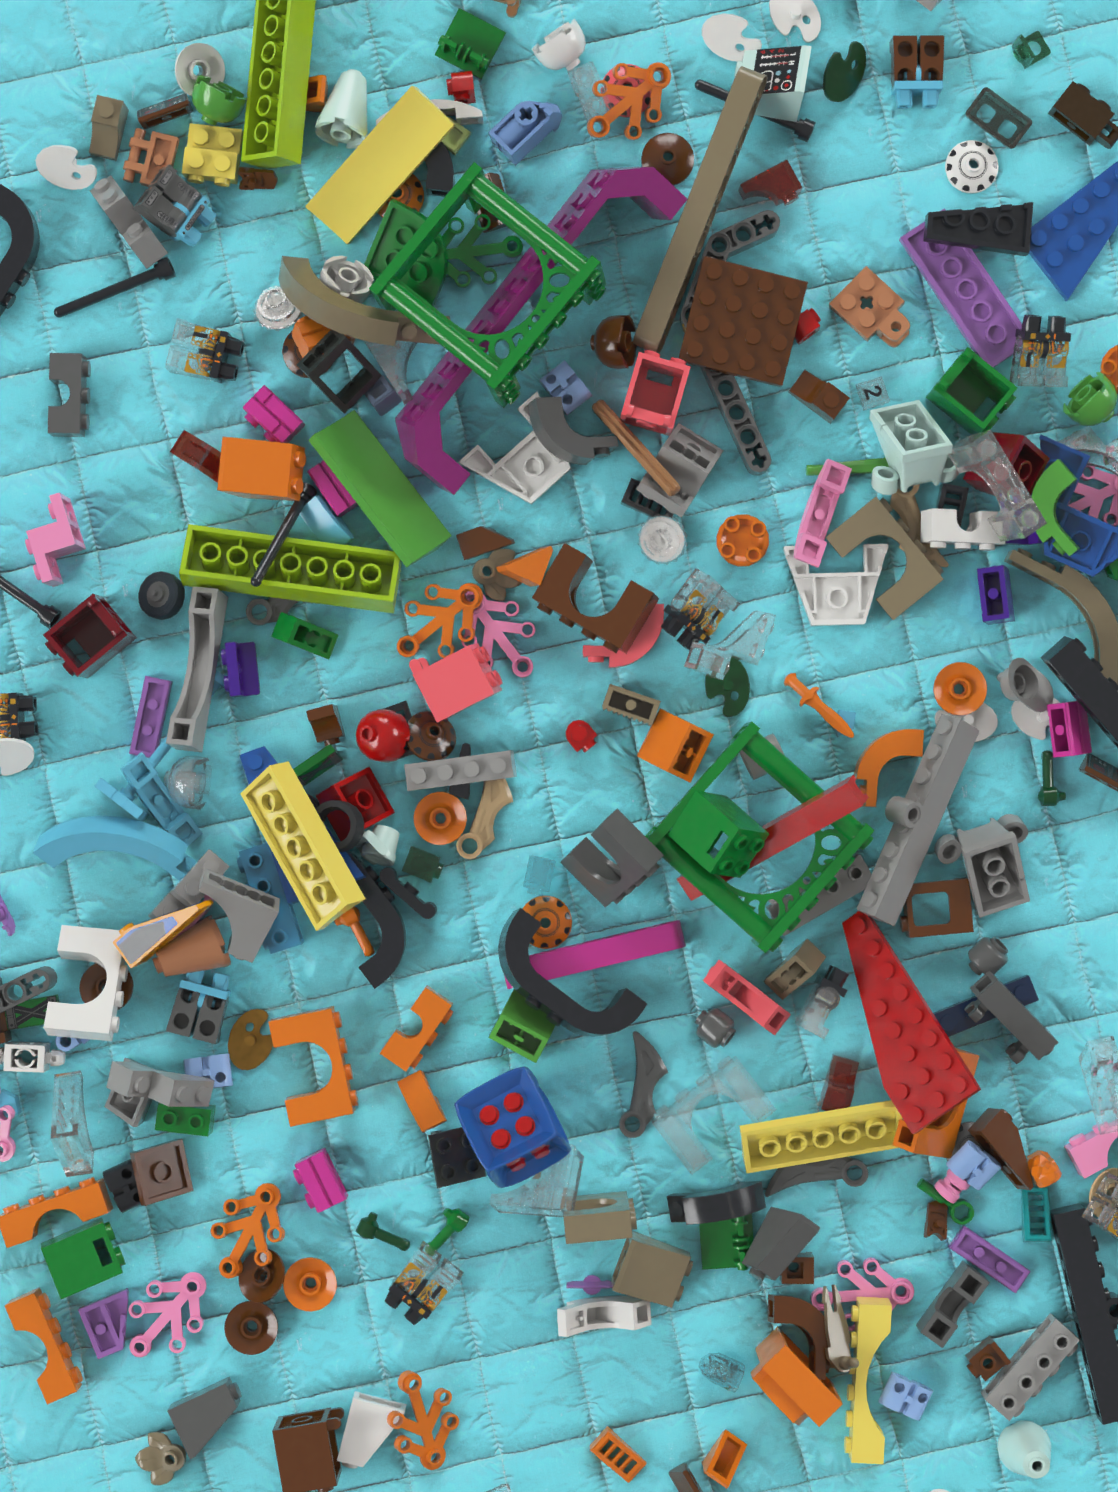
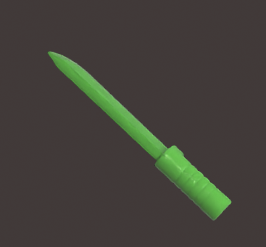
[806,458,889,476]

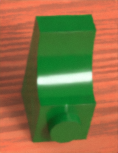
[271,612,339,660]

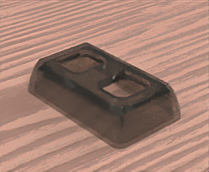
[966,87,1032,149]

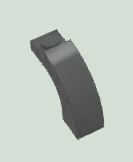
[528,397,618,465]

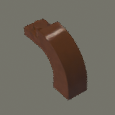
[768,1294,830,1380]

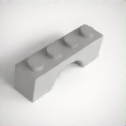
[404,750,517,791]

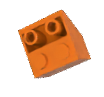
[637,708,714,783]

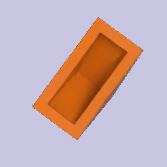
[306,75,328,112]
[496,546,553,587]
[702,1429,747,1489]

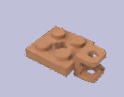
[829,266,910,348]

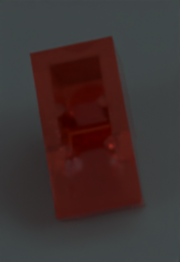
[738,160,802,206]
[170,430,221,483]
[818,1054,859,1111]

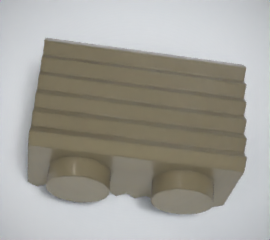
[602,684,661,726]

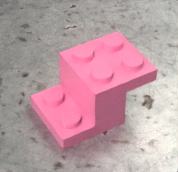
[25,493,86,587]

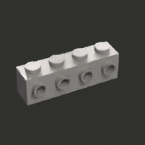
[766,854,871,936]
[981,1313,1080,1421]

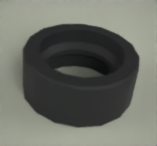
[316,800,364,852]

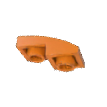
[397,1070,447,1133]

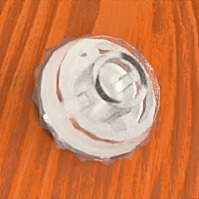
[253,286,302,331]
[638,514,688,565]

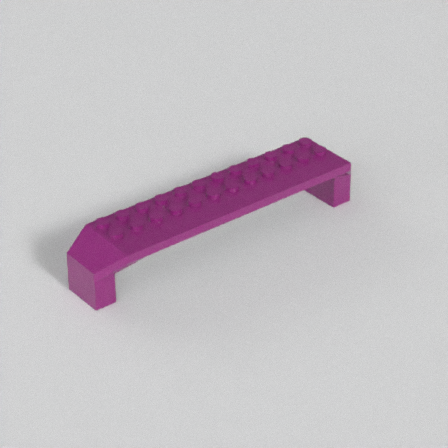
[395,167,688,495]

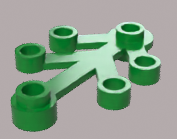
[442,214,523,288]

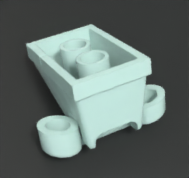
[869,400,960,495]

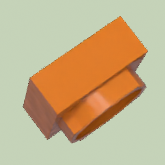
[750,1326,843,1427]

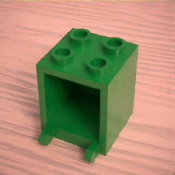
[926,347,1018,437]
[668,790,769,878]
[41,1217,126,1299]

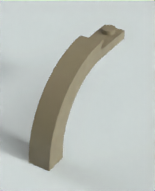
[279,256,450,346]
[1004,548,1118,685]

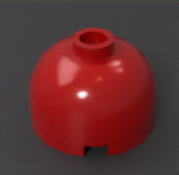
[356,709,410,763]

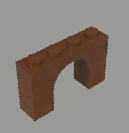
[532,543,659,654]

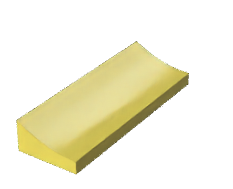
[305,86,455,244]
[240,761,366,931]
[739,1100,902,1174]

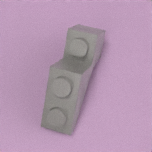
[90,175,168,269]
[148,849,230,919]
[106,1061,214,1107]

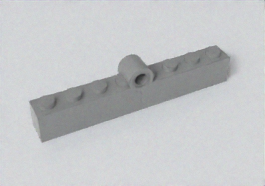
[857,714,979,926]

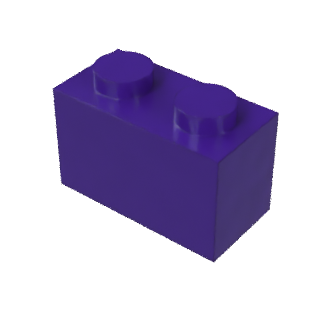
[977,565,1015,625]

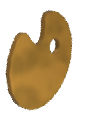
[228,1009,273,1070]

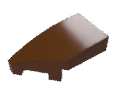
[456,526,515,560]

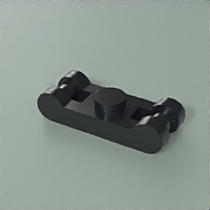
[379,867,437,919]

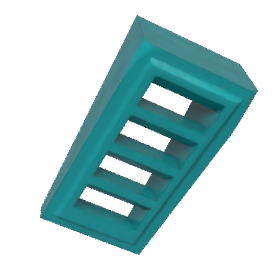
[1021,1186,1052,1242]

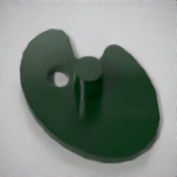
[823,41,866,102]
[705,654,750,717]

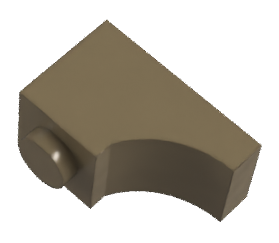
[89,95,129,161]
[763,939,826,1000]

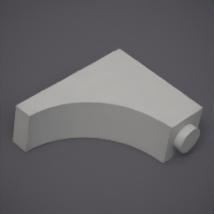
[199,869,280,963]

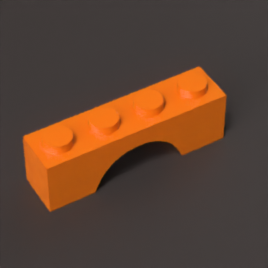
[0,1177,113,1248]
[5,1287,83,1405]

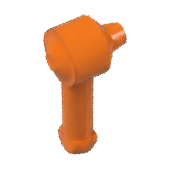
[334,906,375,957]

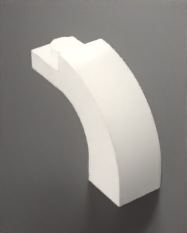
[557,1296,652,1337]

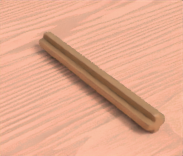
[592,399,680,496]

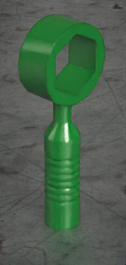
[917,1178,974,1225]

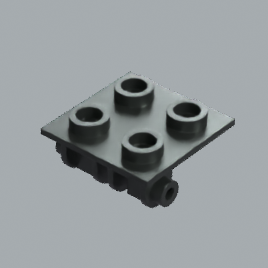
[428,1127,486,1188]

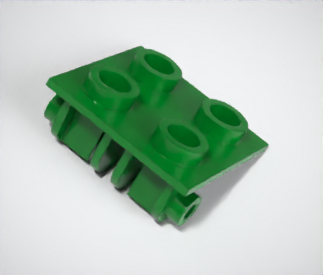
[435,8,506,80]
[699,1214,754,1270]

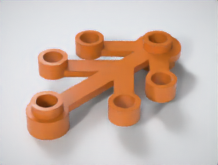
[587,62,671,140]
[397,583,483,658]
[211,1183,285,1278]
[387,1370,459,1470]

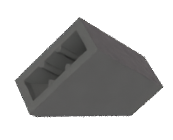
[742,1207,820,1281]
[167,1377,242,1459]

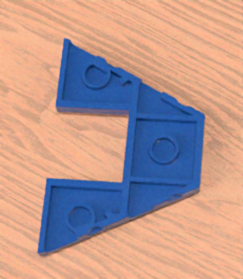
[1039,435,1118,577]

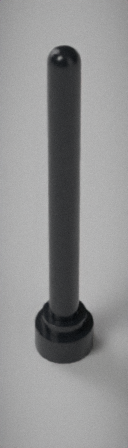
[695,79,816,142]
[54,257,176,318]
[251,482,317,587]
[0,575,62,629]

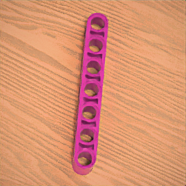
[504,920,686,989]

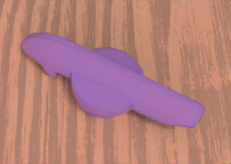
[0,895,16,936]
[566,1275,612,1295]

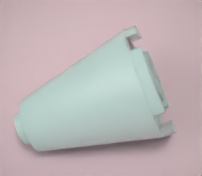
[315,69,368,149]
[997,1420,1051,1479]

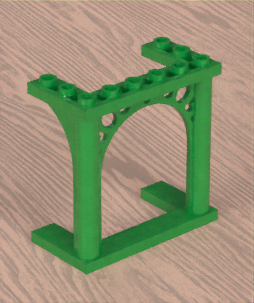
[369,162,606,408]
[645,721,875,953]

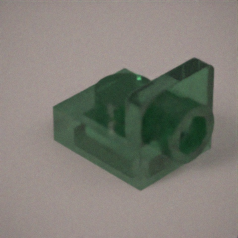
[402,846,444,883]

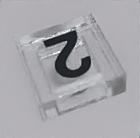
[856,376,890,411]

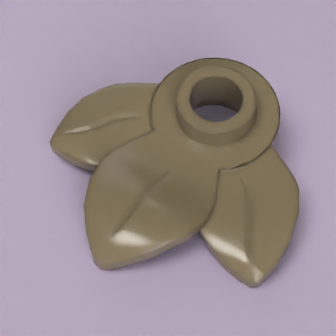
[472,549,522,601]
[135,1432,186,1485]

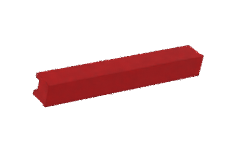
[677,775,869,901]

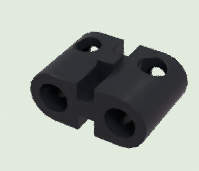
[103,1159,141,1213]

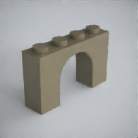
[825,497,944,620]
[563,1191,637,1244]

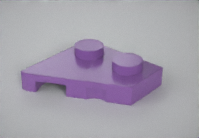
[78,1288,129,1359]

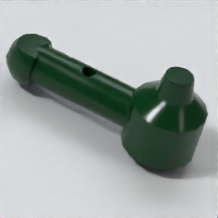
[1038,750,1066,806]
[356,1212,410,1251]

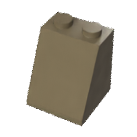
[611,1230,693,1308]

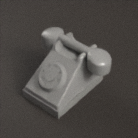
[934,814,1030,918]

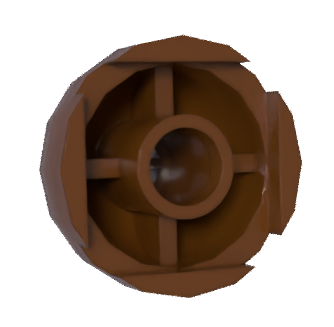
[590,315,637,369]

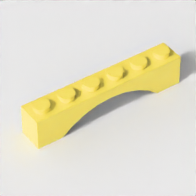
[844,1297,892,1464]

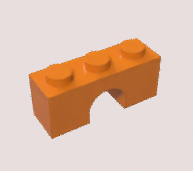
[380,985,453,1071]

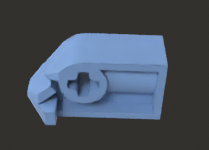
[488,101,562,166]

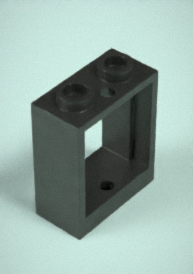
[297,330,382,414]

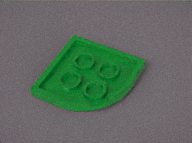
[364,199,448,307]

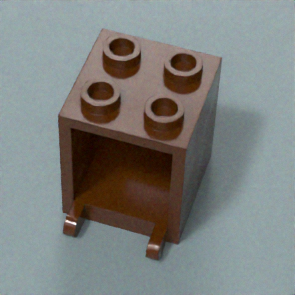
[272,1407,344,1492]

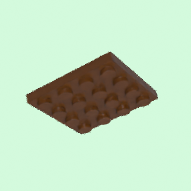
[679,256,808,387]

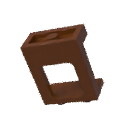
[900,878,974,938]

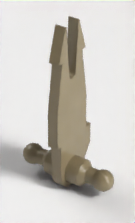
[822,1284,859,1373]

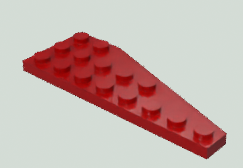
[842,911,981,1134]

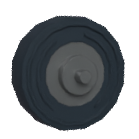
[138,571,185,620]

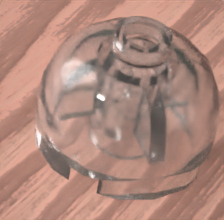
[164,756,212,810]

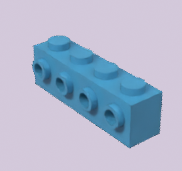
[237,843,304,954]

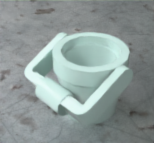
[356,825,400,866]

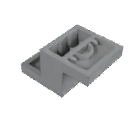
[636,423,724,518]

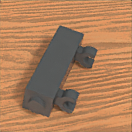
[964,970,1059,1064]

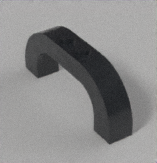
[0,184,40,316]
[346,850,406,989]
[498,908,647,1037]

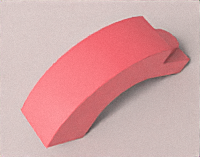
[583,604,664,668]
[703,960,791,1035]

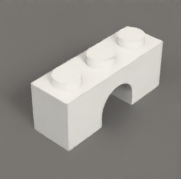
[920,508,1006,551]

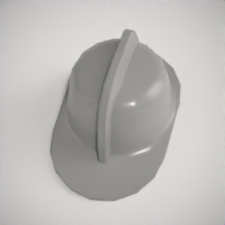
[996,658,1054,712]

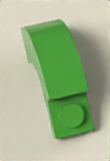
[1030,459,1080,556]

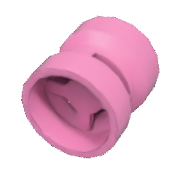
[934,1169,971,1204]

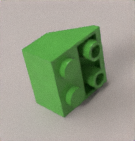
[489,989,555,1063]

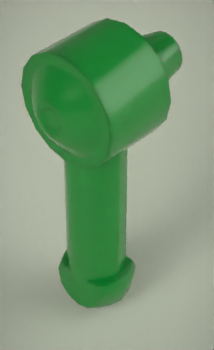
[425,1208,469,1255]

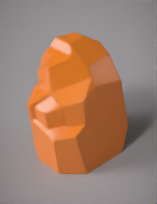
[1026,1150,1062,1188]

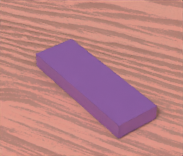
[129,676,173,758]
[948,1225,1031,1293]

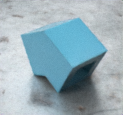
[831,710,856,737]
[0,1089,22,1117]

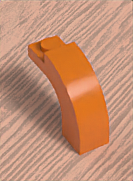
[854,729,924,807]

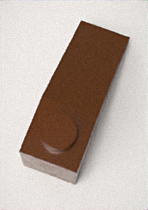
[968,1108,1034,1190]

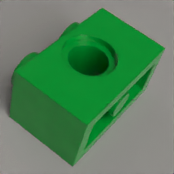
[155,1102,216,1137]

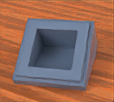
[364,375,401,416]

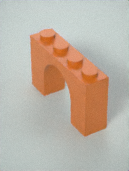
[268,1006,359,1127]
[893,1048,980,1158]

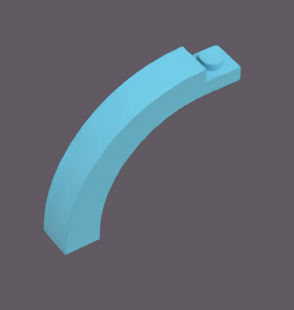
[33,816,197,881]

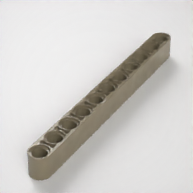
[633,66,767,353]

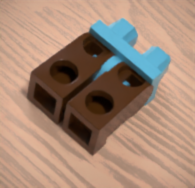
[889,35,944,109]

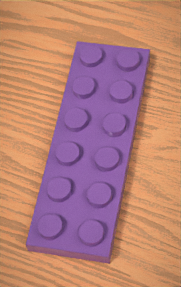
[899,208,1023,367]

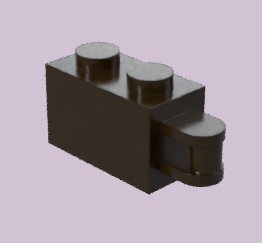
[1048,81,1118,149]

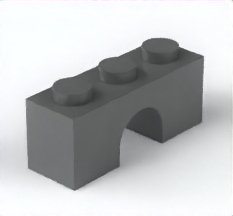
[48,353,91,437]
[916,1260,990,1348]

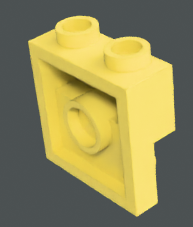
[182,123,244,187]

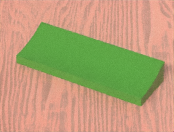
[308,410,451,568]

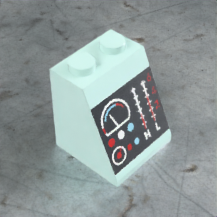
[734,45,812,122]

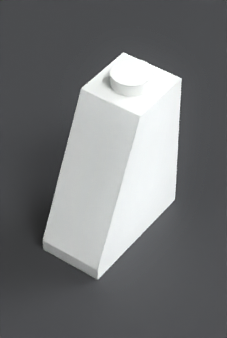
[337,1391,407,1469]

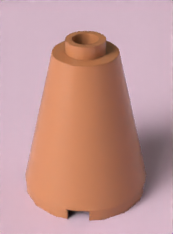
[152,915,231,977]

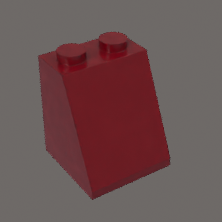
[963,432,1050,506]

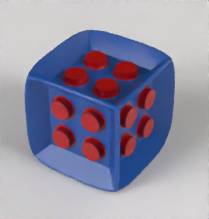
[454,1066,572,1188]

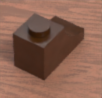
[788,370,850,424]
[306,704,345,747]

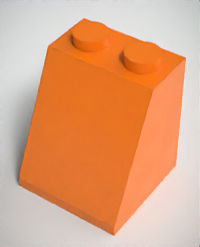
[217,437,306,501]

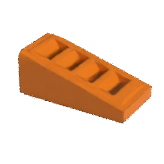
[590,1426,647,1483]

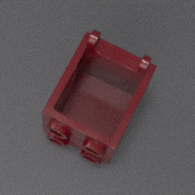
[43,593,137,678]

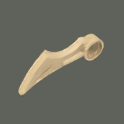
[890,484,949,567]
[456,778,513,859]

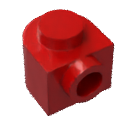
[446,71,476,104]
[794,308,821,344]
[566,720,597,753]

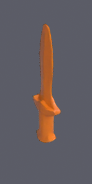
[784,673,854,738]

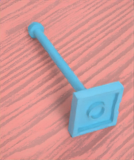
[95,670,224,822]

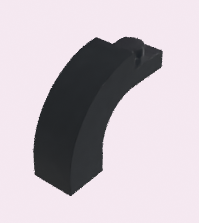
[424,141,455,197]
[667,1181,766,1225]

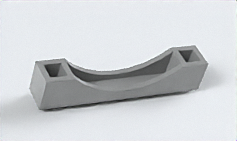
[166,586,228,752]

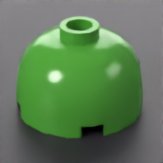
[192,75,247,126]
[1063,372,1118,426]

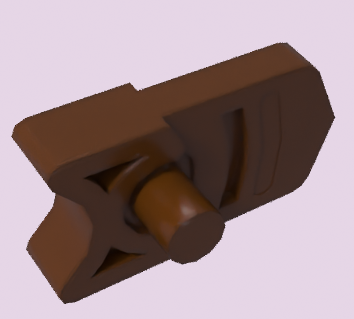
[238,167,278,190]
[924,1201,948,1241]

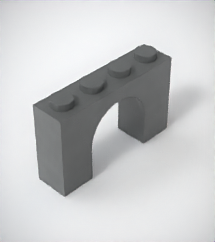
[560,809,663,907]

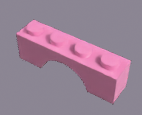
[1064,1113,1118,1179]

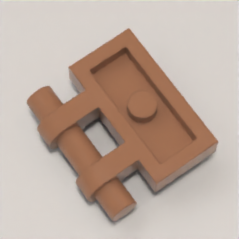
[123,128,180,186]

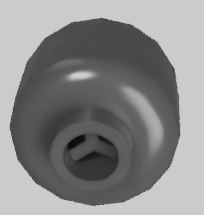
[968,937,1008,976]
[695,1008,736,1048]

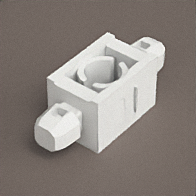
[0,1041,66,1073]

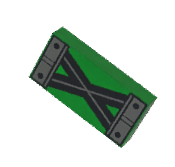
[293,744,343,787]
[5,994,60,1030]

